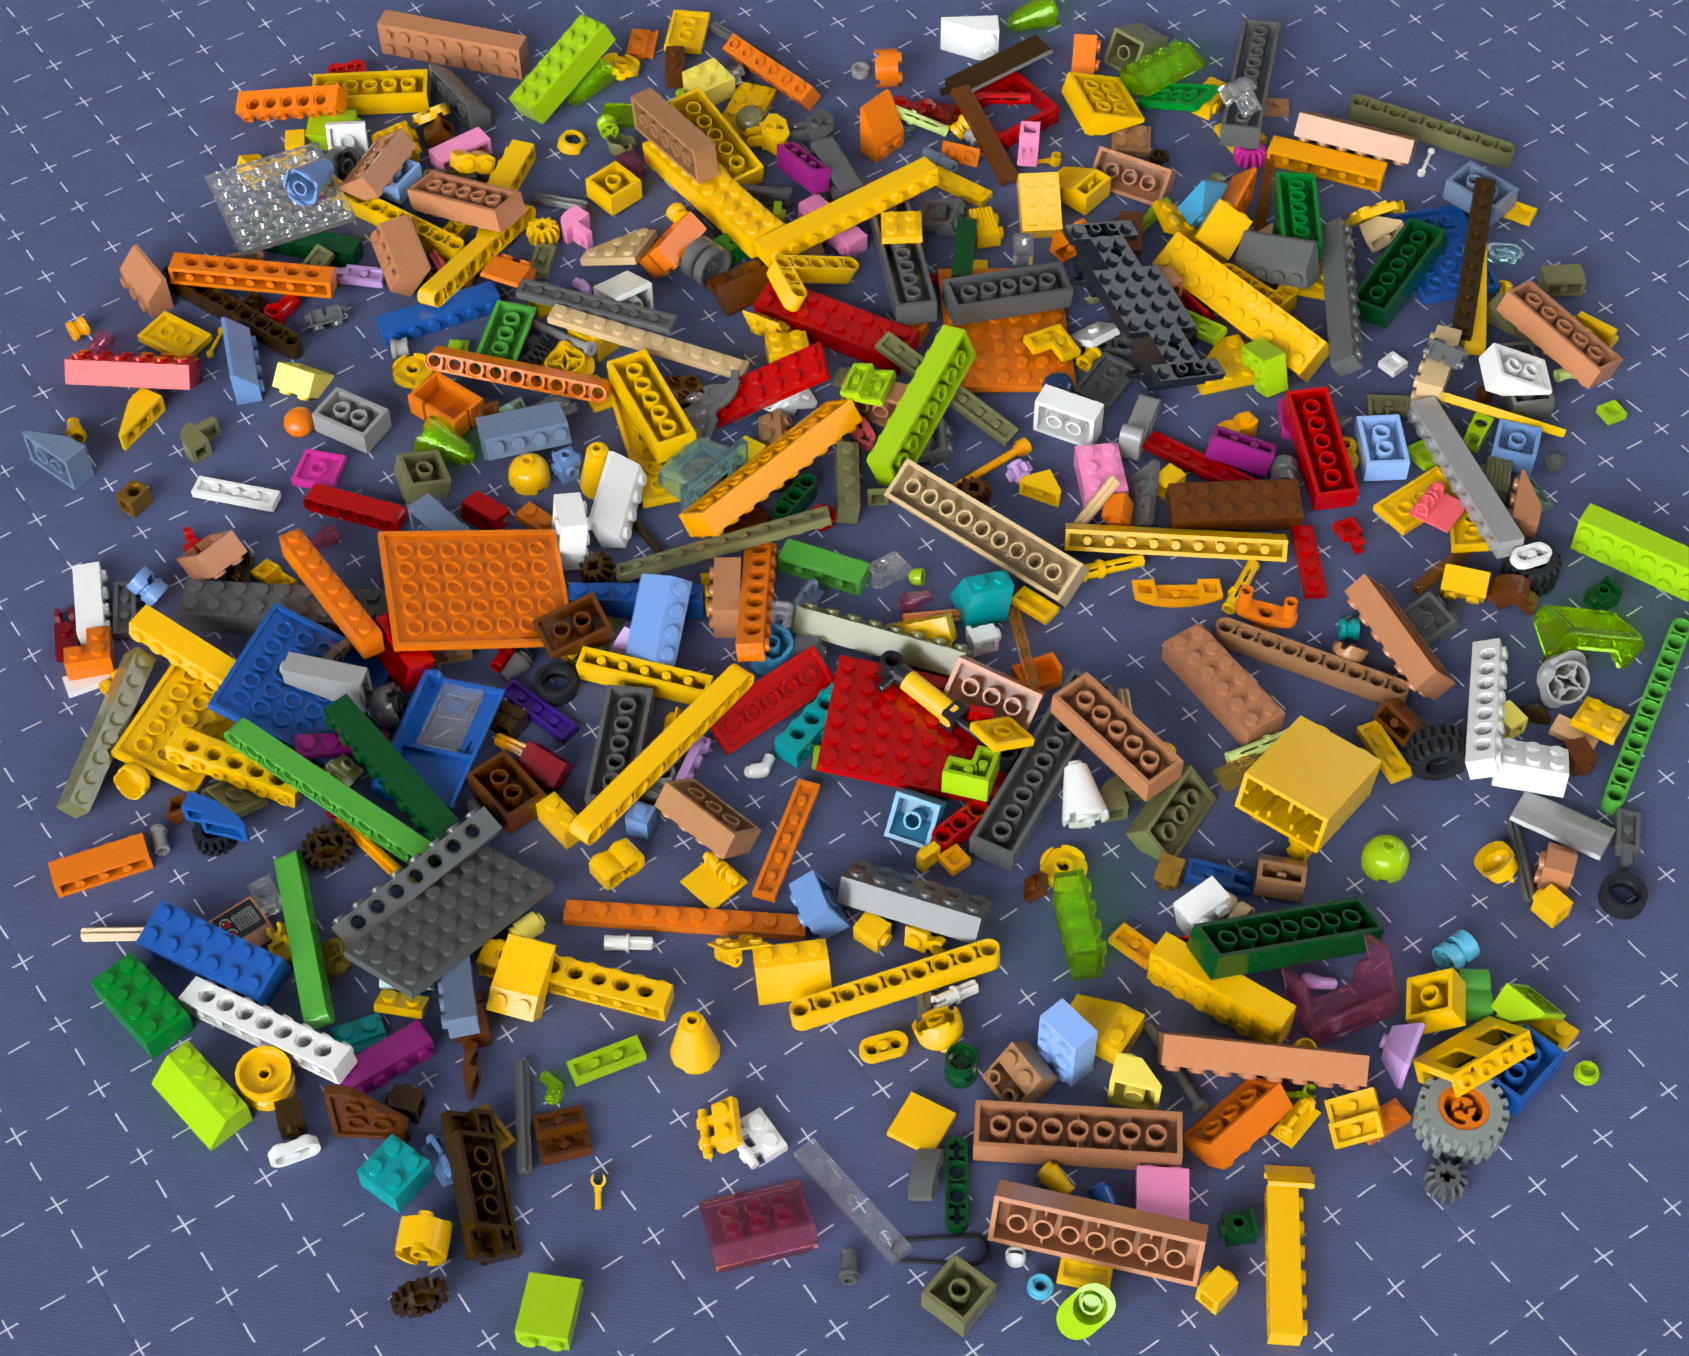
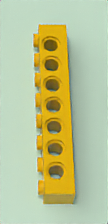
[476,939,675,1022]

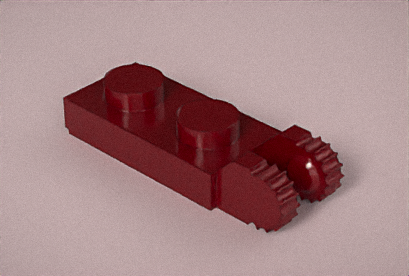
[54,606,80,663]

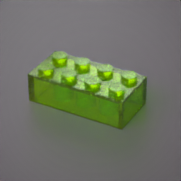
[1052,869,1107,982]

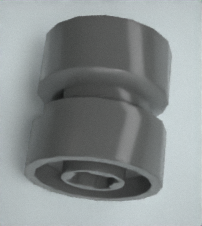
[1270,455,1299,480]

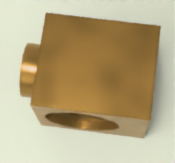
[115,479,153,518]
[1153,852,1187,892]

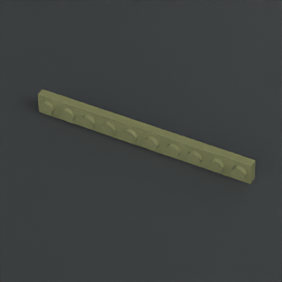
[615,505,832,583]

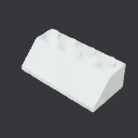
[589,451,647,548]

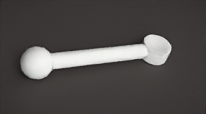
[1417,148,1435,177]

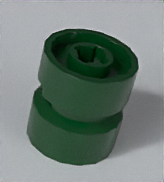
[944,1043,978,1089]

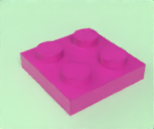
[291,449,347,488]

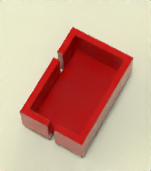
[374,613,435,694]

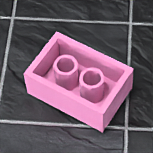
[1073,442,1129,510]

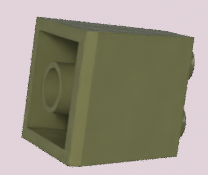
[1103,22,1169,78]

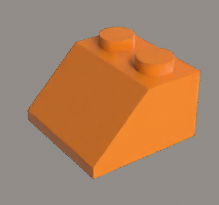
[480,254,537,289]

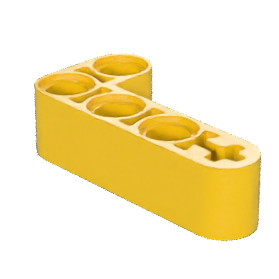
[1223,263,1299,313]

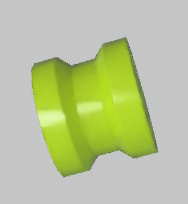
[597,115,619,139]

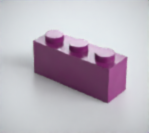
[1204,425,1276,477]

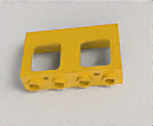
[1413,1016,1535,1098]

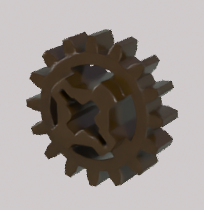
[301,823,354,872]
[390,1276,450,1319]

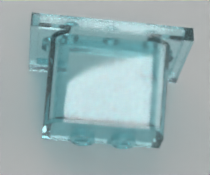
[658,437,748,512]

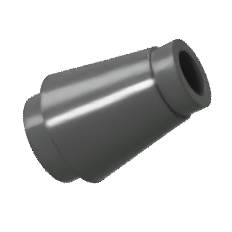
[499,650,533,683]

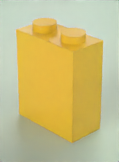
[1191,199,1253,265]

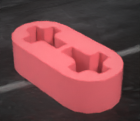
[850,416,876,451]

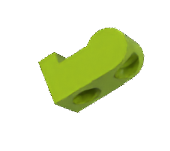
[1463,412,1494,454]

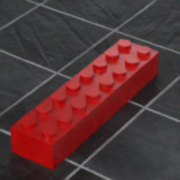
[753,281,919,376]

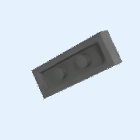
[113,580,138,639]

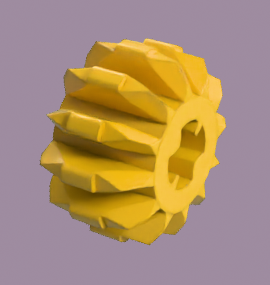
[526,216,561,247]

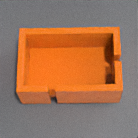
[639,211,707,279]
[408,371,484,441]

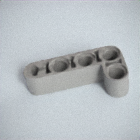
[1118,393,1161,462]

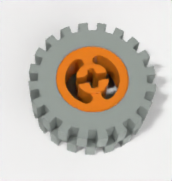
[1412,1067,1510,1166]

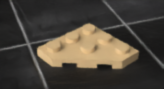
[580,228,658,266]

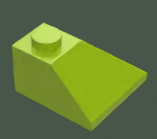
[1491,983,1566,1023]

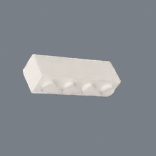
[72,561,112,645]

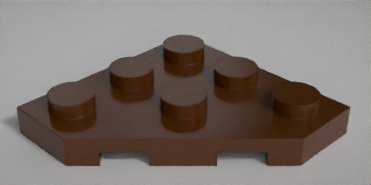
[324,1084,412,1141]

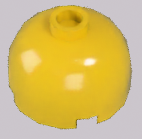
[508,453,551,496]
[912,1006,964,1053]

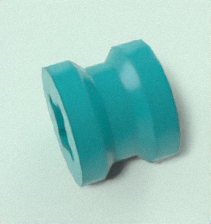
[1338,618,1360,640]

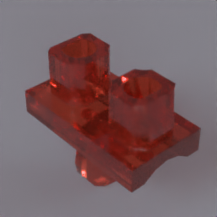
[926,102,960,125]

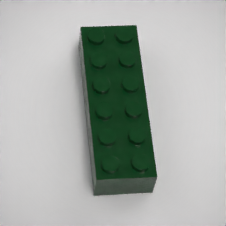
[1356,217,1447,329]

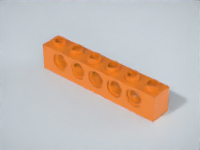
[722,33,821,111]
[235,84,348,122]

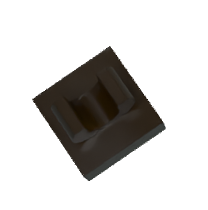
[244,291,269,313]

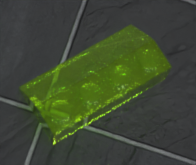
[1119,39,1206,96]

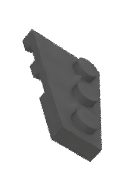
[1126,459,1160,527]

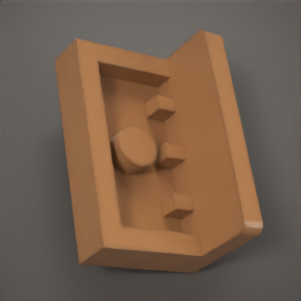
[758,408,793,447]

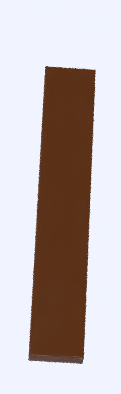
[950,84,1018,187]

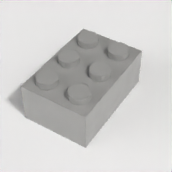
[312,387,392,454]

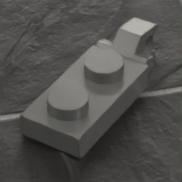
[1613,808,1641,871]

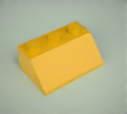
[752,938,832,1005]

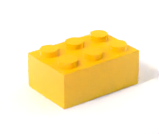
[1017,172,1063,239]

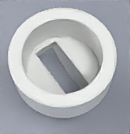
[1005,1246,1026,1268]

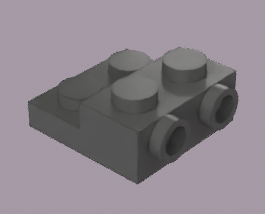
[921,197,968,237]
[916,418,955,466]
[1402,591,1459,646]

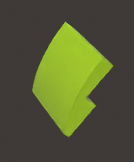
[839,363,897,406]

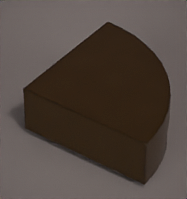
[1519,703,1551,724]

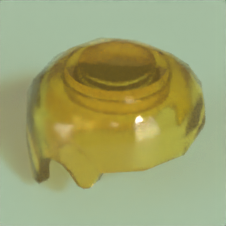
[321,938,352,978]

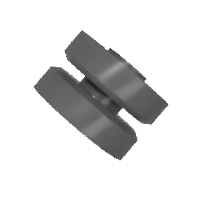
[680,236,732,289]

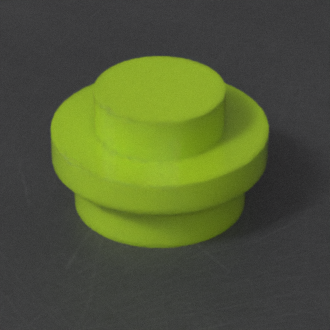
[1573,1060,1600,1086]

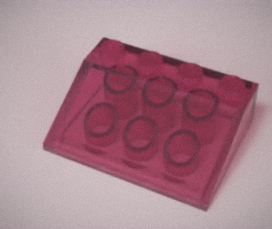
[698,1179,819,1274]

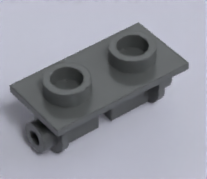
[304,303,348,331]
[1423,338,1468,370]

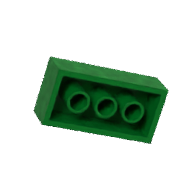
[90,952,194,1059]

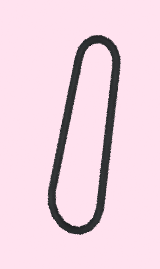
[890,1234,990,1266]

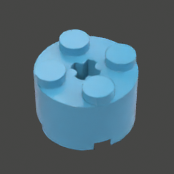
[750,624,794,676]

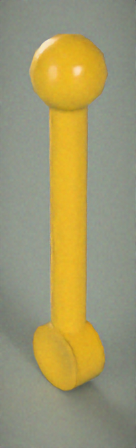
[206,327,223,358]

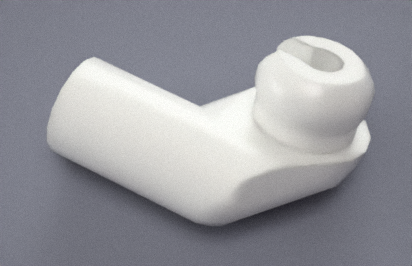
[744,754,775,779]

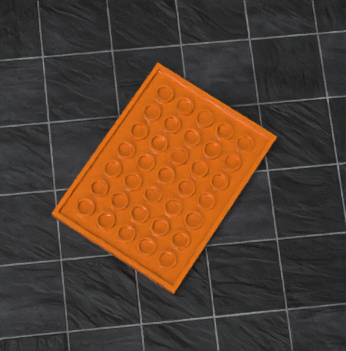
[937,268,1077,393]
[378,529,569,651]

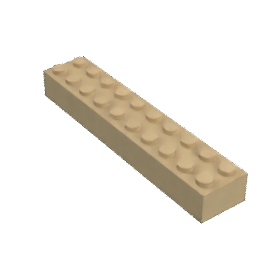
[884,458,1090,608]

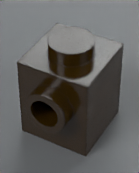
[385,1083,427,1124]

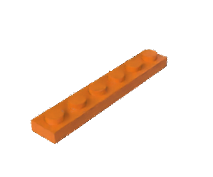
[752,778,821,903]

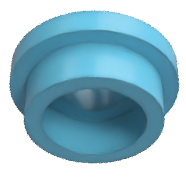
[1027,1274,1054,1300]

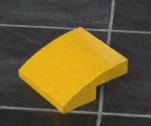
[1324,1087,1385,1150]

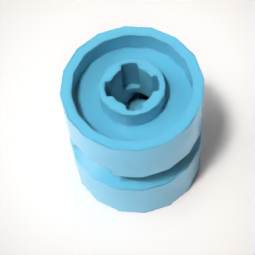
[1432,930,1480,972]

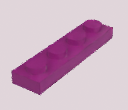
[293,730,389,759]

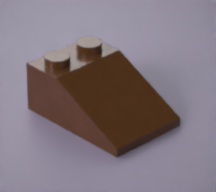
[532,592,616,659]

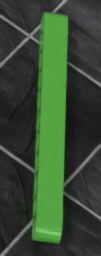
[1600,618,1689,815]
[224,718,439,867]

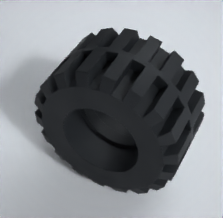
[1501,538,1562,597]
[1406,724,1467,781]

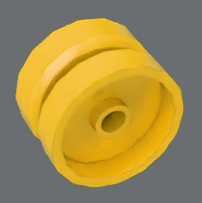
[235,1046,297,1112]

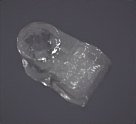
[869,551,912,589]

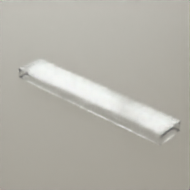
[793,1138,912,1266]

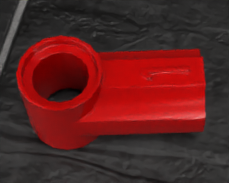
[264,294,301,326]

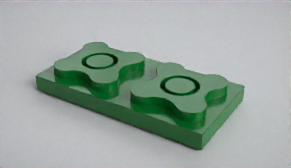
[1138,82,1219,112]

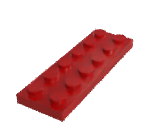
[716,342,830,428]
[709,645,835,755]

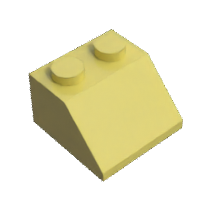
[272,362,334,401]
[1107,1052,1162,1110]

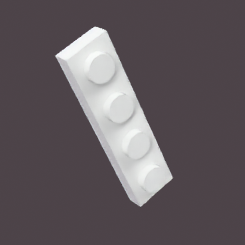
[191,476,281,512]

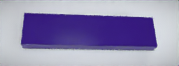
[501,678,579,744]

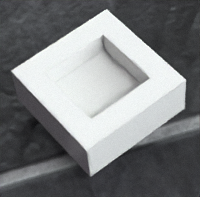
[1378,351,1408,378]

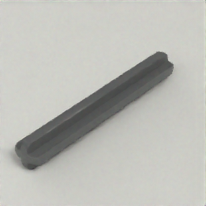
[1506,820,1536,903]

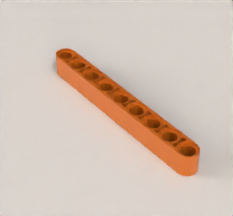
[425,346,611,403]

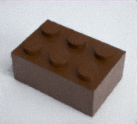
[466,750,546,835]

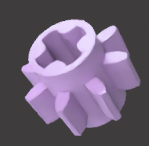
[1005,458,1033,485]

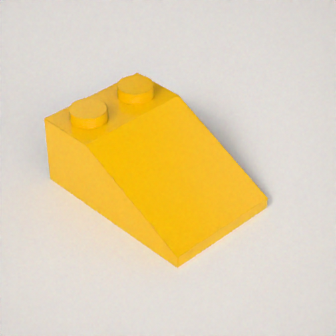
[486,933,557,1022]
[1070,994,1145,1065]

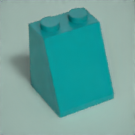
[949,570,1014,630]

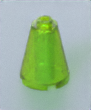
[1006,0,1060,32]
[566,57,617,105]
[414,415,476,466]

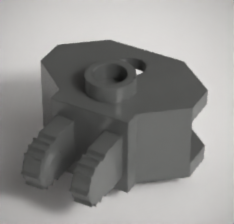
[791,110,834,145]

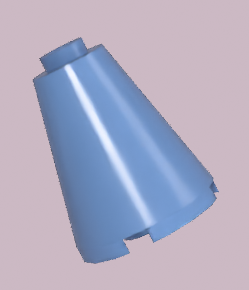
[283,158,335,206]

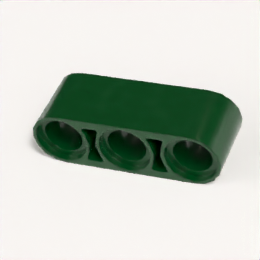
[773,473,817,520]

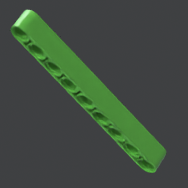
[274,849,335,1031]

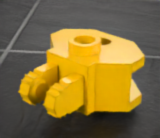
[744,113,790,156]

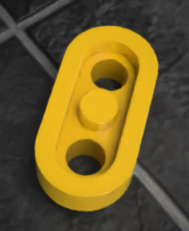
[859,1030,908,1064]

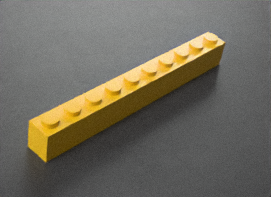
[754,156,940,267]
[1064,523,1288,562]

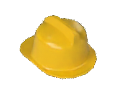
[1474,841,1518,884]

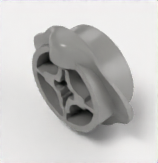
[1537,650,1590,708]

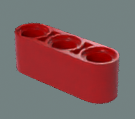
[931,800,988,854]

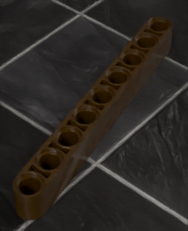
[162,266,304,360]

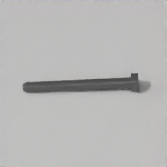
[1143,1021,1210,1115]

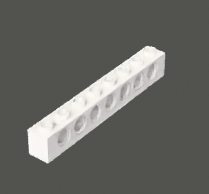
[1465,638,1508,780]
[178,976,358,1084]

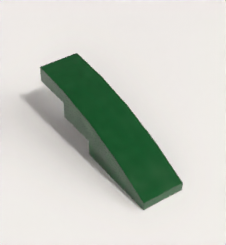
[951,217,977,278]

